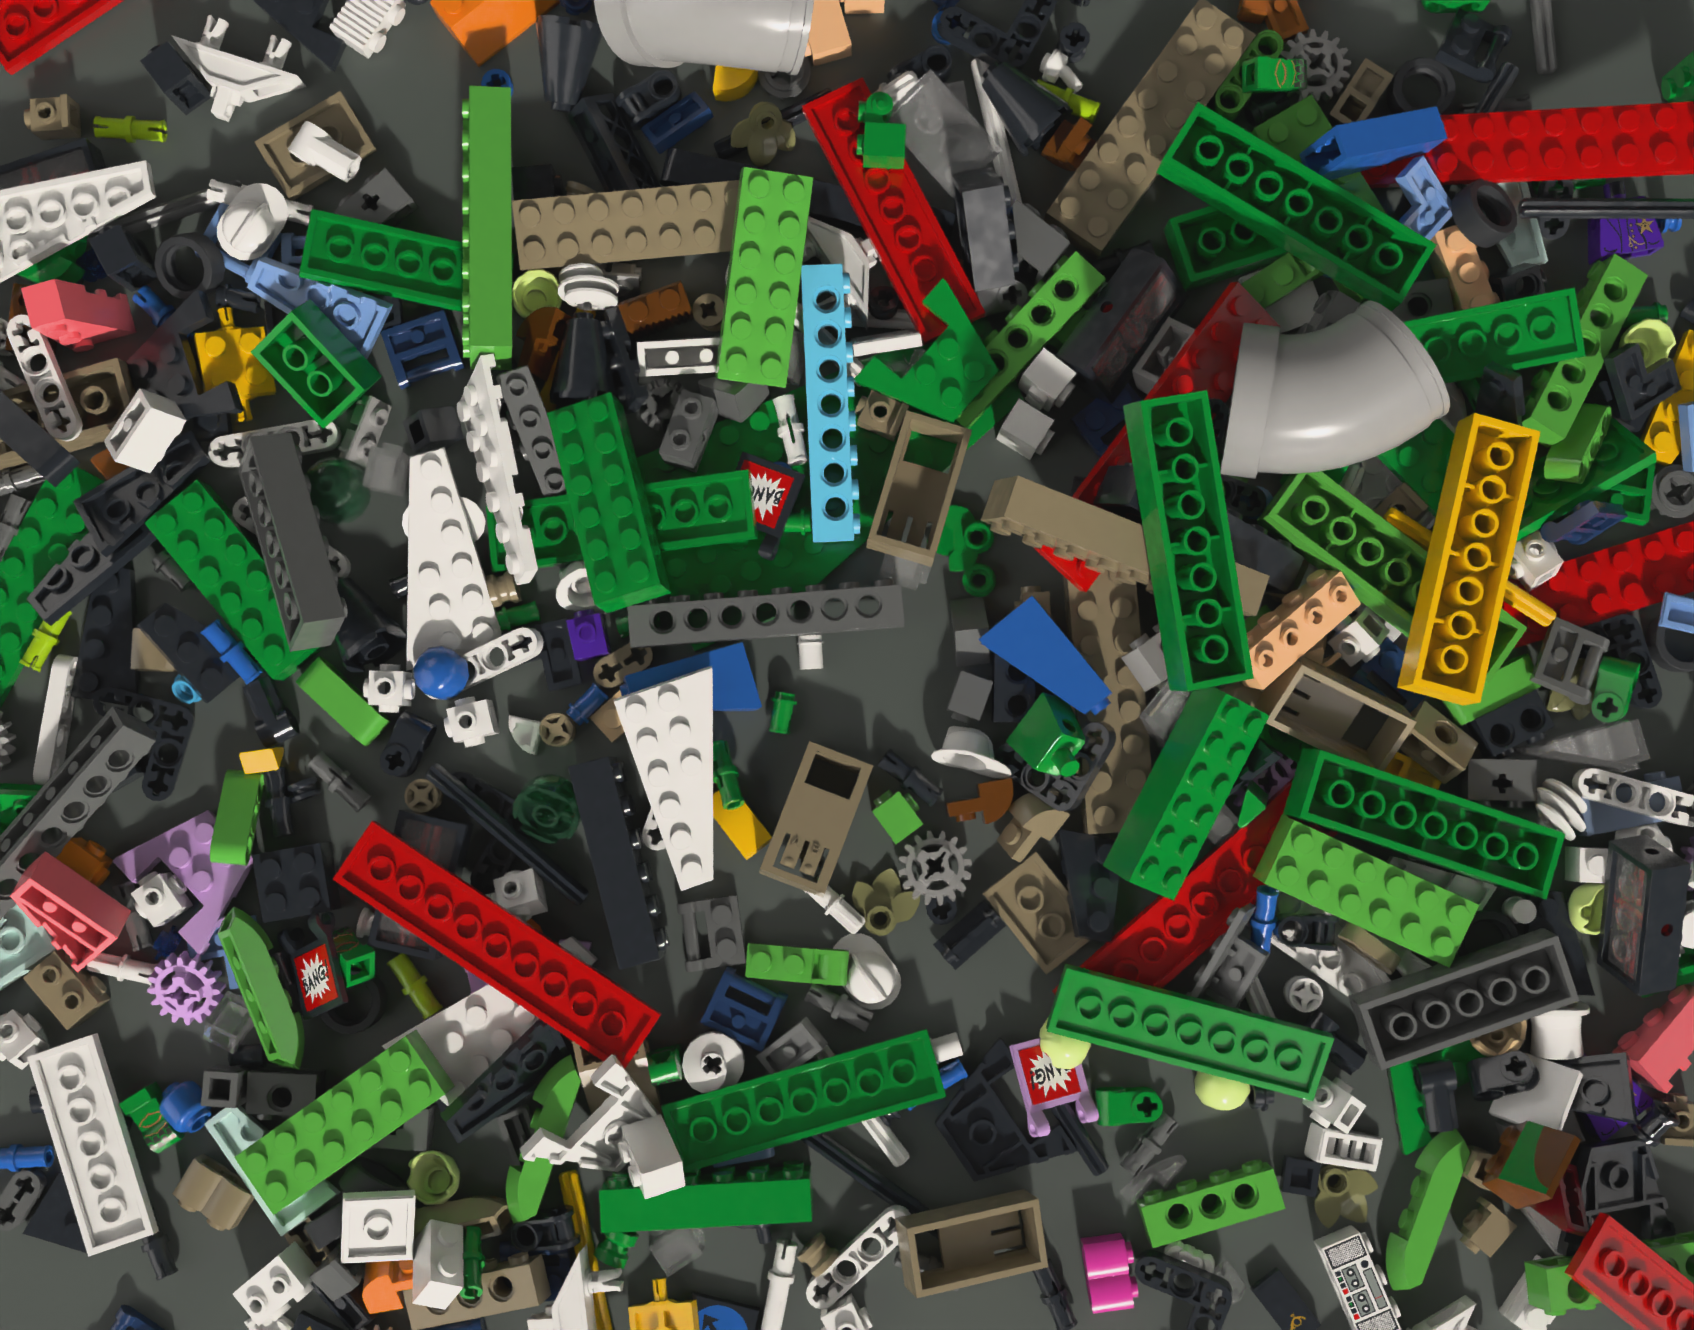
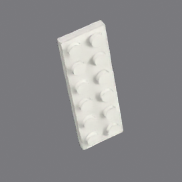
[27,1033,159,1257]

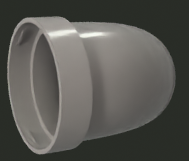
[594,0,814,75]
[1220,301,1450,479]

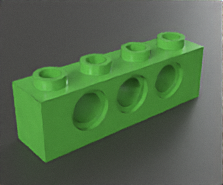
[1136,1160,1286,1248]

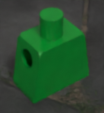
[1006,692,1085,777]

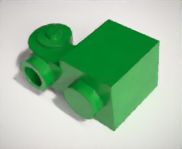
[857,92,906,169]

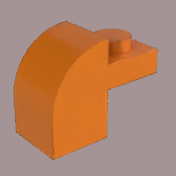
[362,1260,413,1314]

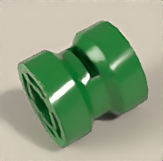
[594,1231,639,1269]

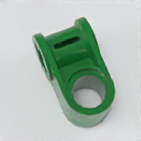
[1591,655,1640,723]
[1095,1086,1163,1126]

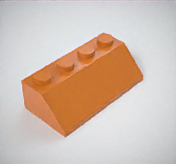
[430,0,560,67]

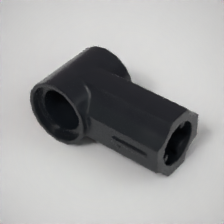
[242,676,300,749]
[1302,1009,1368,1075]
[1413,1059,1459,1132]

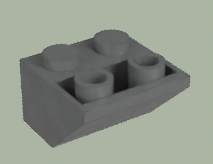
[1008,200,1070,287]

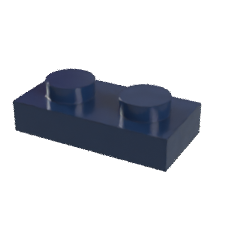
[640,91,714,155]

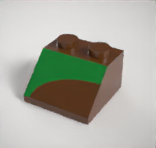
[1482,1121,1581,1209]

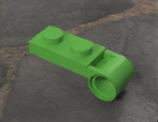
[1241,252,1324,310]
[745,943,849,986]

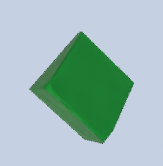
[1238,780,1268,828]

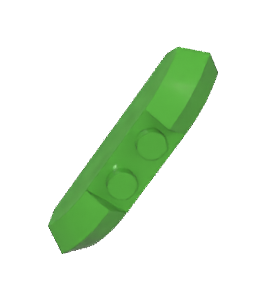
[217,907,305,1069]
[506,1054,582,1223]
[1386,1129,1470,1291]

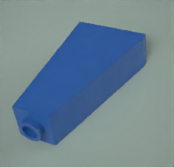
[1299,106,1447,180]
[978,596,1113,716]
[619,642,762,711]

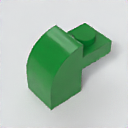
[17,235,89,284]

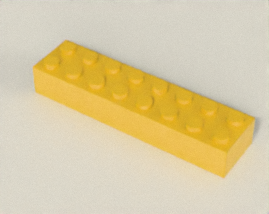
[1397,413,1541,706]

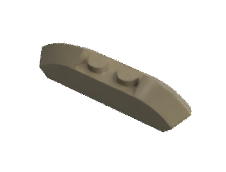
[414,1195,513,1240]

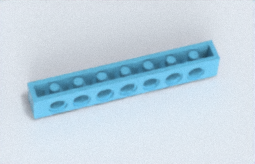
[801,264,860,543]

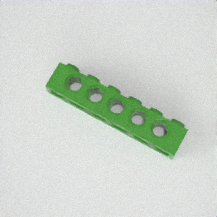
[954,251,1106,429]
[1522,253,1648,448]
[1524,1231,1694,1316]

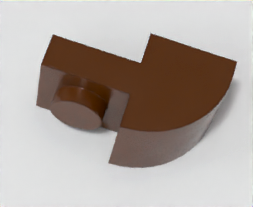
[1041,117,1096,171]
[516,307,572,382]
[945,778,1013,824]

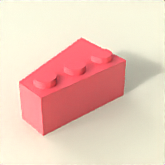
[21,279,136,352]
[10,851,131,973]
[1612,984,1694,1093]

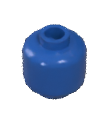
[159,1081,212,1133]

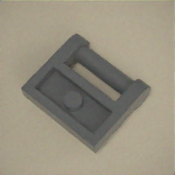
[1529,617,1610,705]
[676,895,746,972]

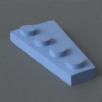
[247,257,393,359]

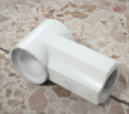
[288,121,362,183]

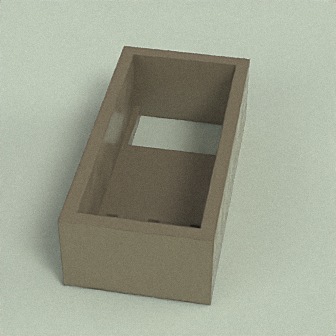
[866,410,972,567]
[1254,655,1417,771]
[759,741,873,898]
[895,1189,1048,1298]

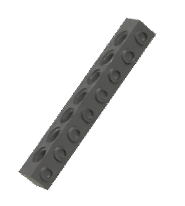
[627,579,905,649]
[0,706,156,920]

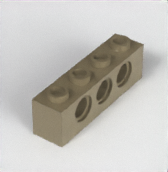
[402,1252,551,1330]

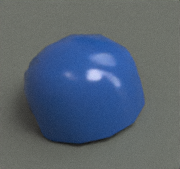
[413,646,469,700]

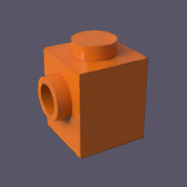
[56,837,113,887]

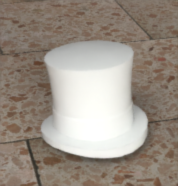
[1530,1001,1590,1060]

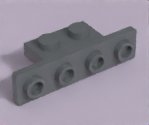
[496,365,567,498]
[1185,902,1270,1009]

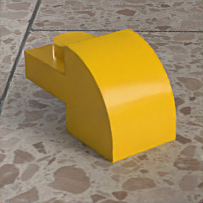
[713,66,758,101]

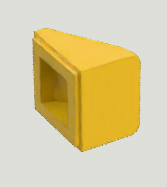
[239,747,284,774]

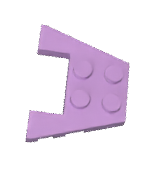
[113,810,254,955]

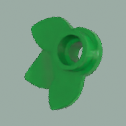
[926,505,994,572]

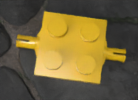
[194,307,276,422]
[628,1277,700,1330]

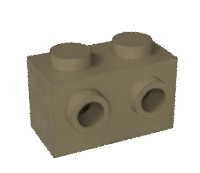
[23,949,111,1030]

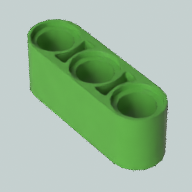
[1210,30,1284,122]
[1544,403,1612,484]
[1442,653,1541,726]
[296,656,391,747]
[210,769,264,866]

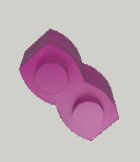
[1080,1233,1139,1314]

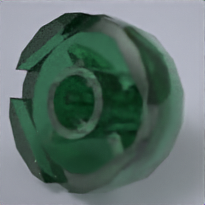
[304,456,371,524]
[513,774,581,844]

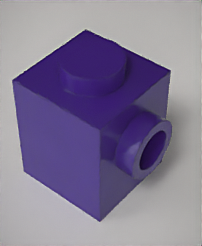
[566,609,612,662]

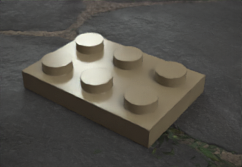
[254,91,377,201]
[982,851,1090,975]

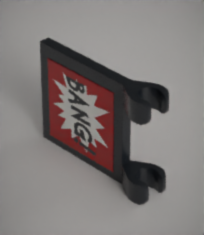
[735,452,806,561]
[277,912,349,1021]

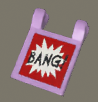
[1009,1038,1099,1137]

